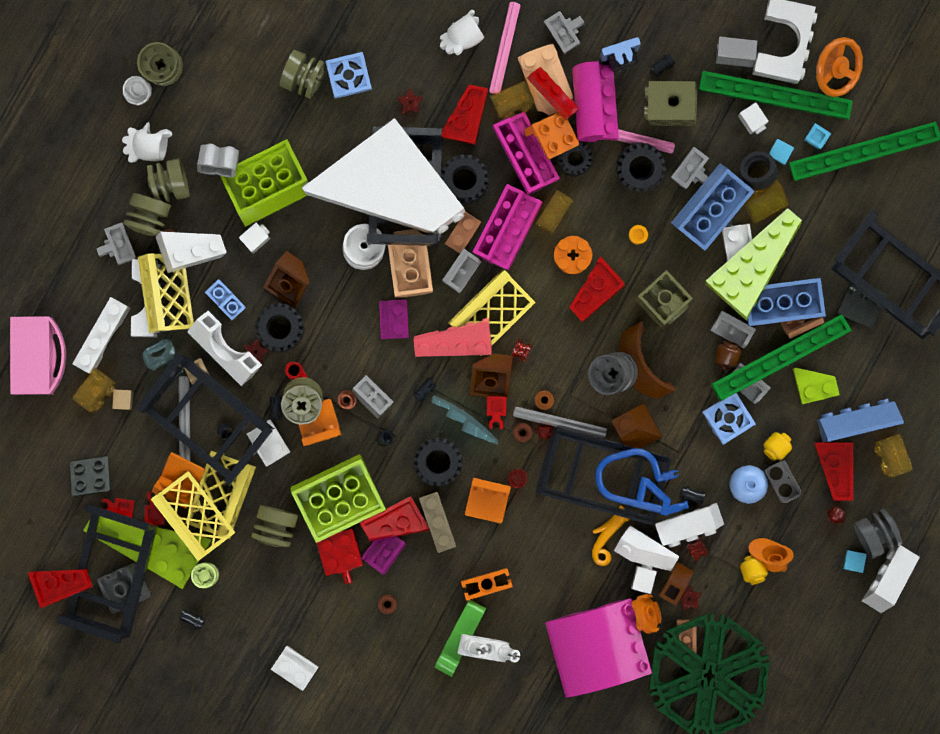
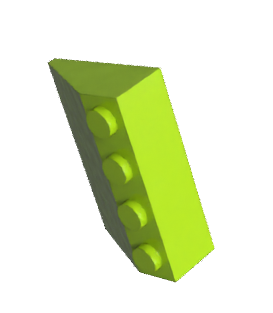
[220,139,309,227]
[291,454,386,543]

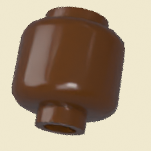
[714,341,742,371]

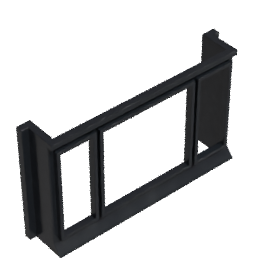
[367,127,442,248]
[831,209,940,340]
[136,354,275,486]
[535,426,672,525]
[57,504,158,643]

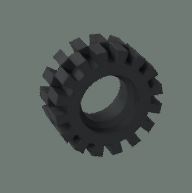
[558,141,592,176]

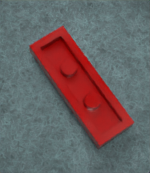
[527,67,579,120]

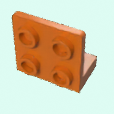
[523,113,579,160]
[298,399,342,446]
[152,452,205,509]
[465,478,511,523]

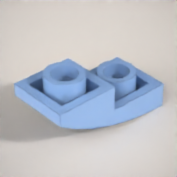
[205,279,246,320]

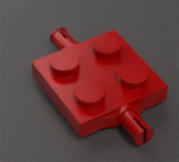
[317,528,363,584]

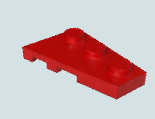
[442,84,488,145]
[360,496,429,541]
[28,569,93,608]

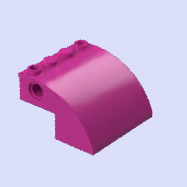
[545,598,652,698]

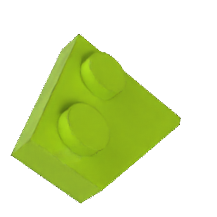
[793,368,840,404]

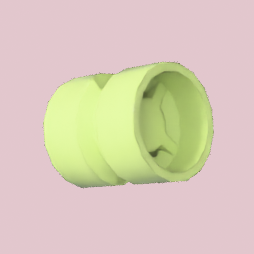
[191,562,219,588]

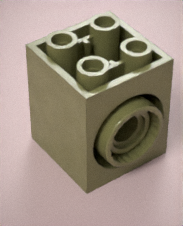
[644,81,697,126]
[635,270,693,328]

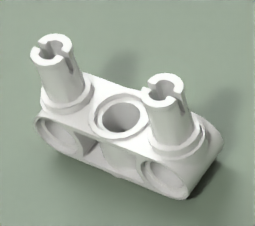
[457,634,520,662]

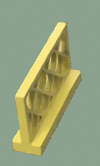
[138,253,194,333]
[448,269,536,356]
[185,451,256,539]
[151,471,236,561]

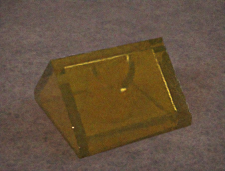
[744,174,788,223]

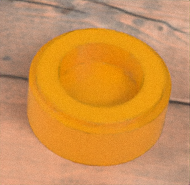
[628,225,648,245]

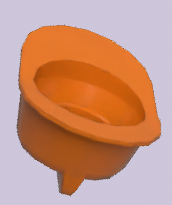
[748,538,794,572]

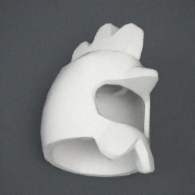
[440,10,484,55]
[122,122,172,163]

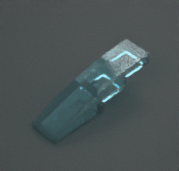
[431,395,498,445]

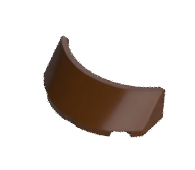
[619,321,676,399]

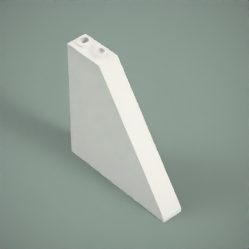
[302,118,465,235]

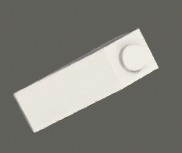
[614,526,679,571]

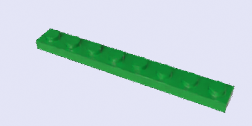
[698,71,853,120]
[788,122,940,182]
[711,314,852,402]

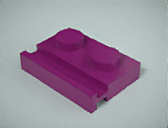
[379,300,409,340]
[362,536,407,575]

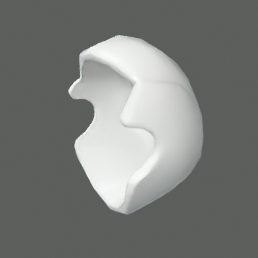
[123,76,152,105]

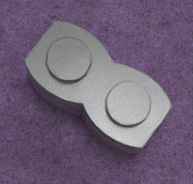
[197,144,239,177]

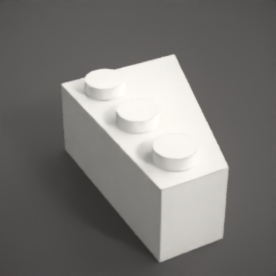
[156,232,226,273]
[655,503,724,548]
[862,545,920,613]

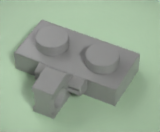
[544,11,584,54]
[670,147,709,189]
[96,222,137,265]

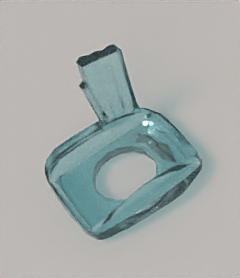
[143,339,183,374]

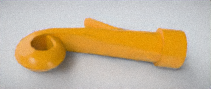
[592,505,629,566]

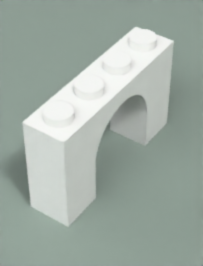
[752,0,817,84]

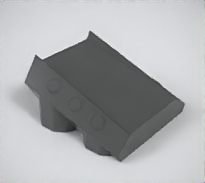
[97,563,151,614]

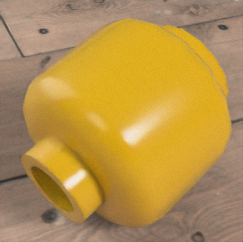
[763,432,792,461]
[740,555,768,585]

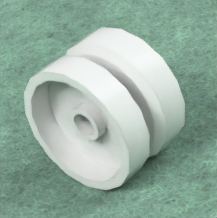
[342,224,385,270]

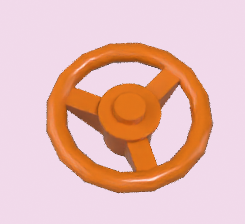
[816,37,863,97]

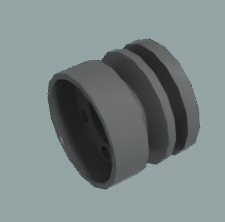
[588,352,638,395]
[853,508,902,559]

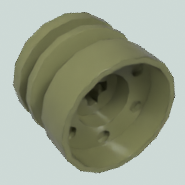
[137,42,183,86]
[280,50,325,99]
[147,158,190,203]
[123,193,171,236]
[281,377,323,425]
[251,505,298,547]

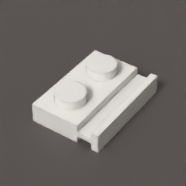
[722,223,752,261]
[247,420,290,467]
[271,646,319,691]

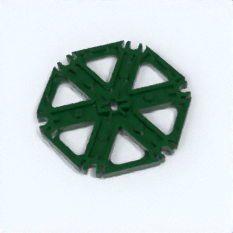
[649,613,770,734]

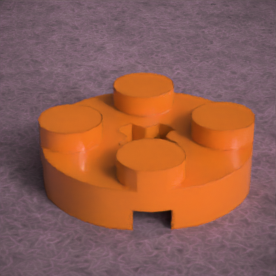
[554,236,592,275]
[632,594,661,634]

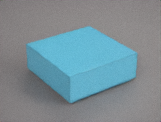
[804,123,831,150]
[769,139,794,165]
[843,550,867,573]

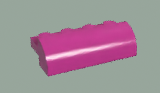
[572,62,619,142]
[492,112,560,195]
[473,184,543,271]

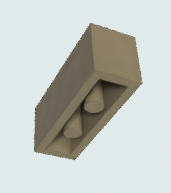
[419,492,456,553]

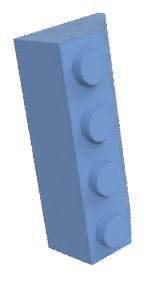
[671,164,754,250]
[747,278,826,326]
[817,399,904,442]

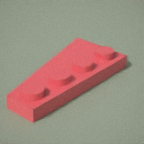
[413,318,492,357]

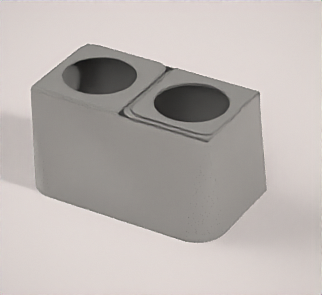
[763,461,801,503]

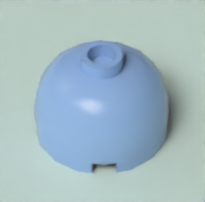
[729,465,768,504]

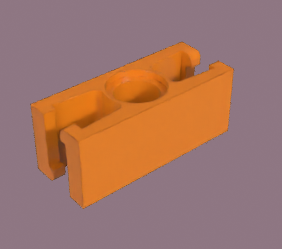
[461,568,513,600]

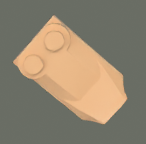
[518,44,574,115]
[388,229,433,297]

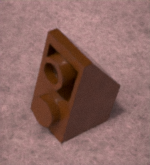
[657,562,693,606]

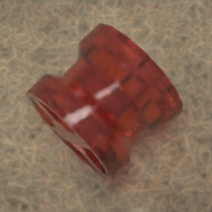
[511,339,532,362]
[508,469,527,488]
[686,538,709,562]

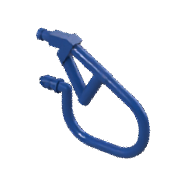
[595,448,689,516]

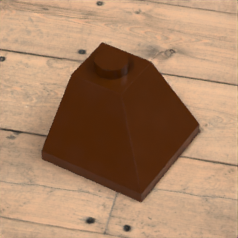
[263,251,309,309]
[469,354,512,399]
[610,403,662,449]

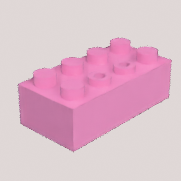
[10,317,66,395]

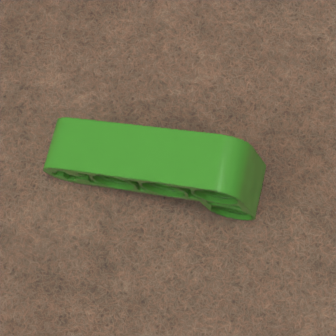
[434,600,486,677]

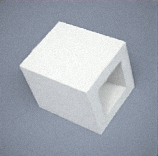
[738,103,769,135]
[239,223,270,254]
[631,564,657,594]

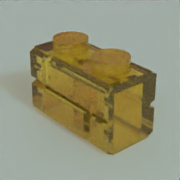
[490,81,535,120]
[536,190,573,234]
[72,368,116,413]
[874,434,913,478]

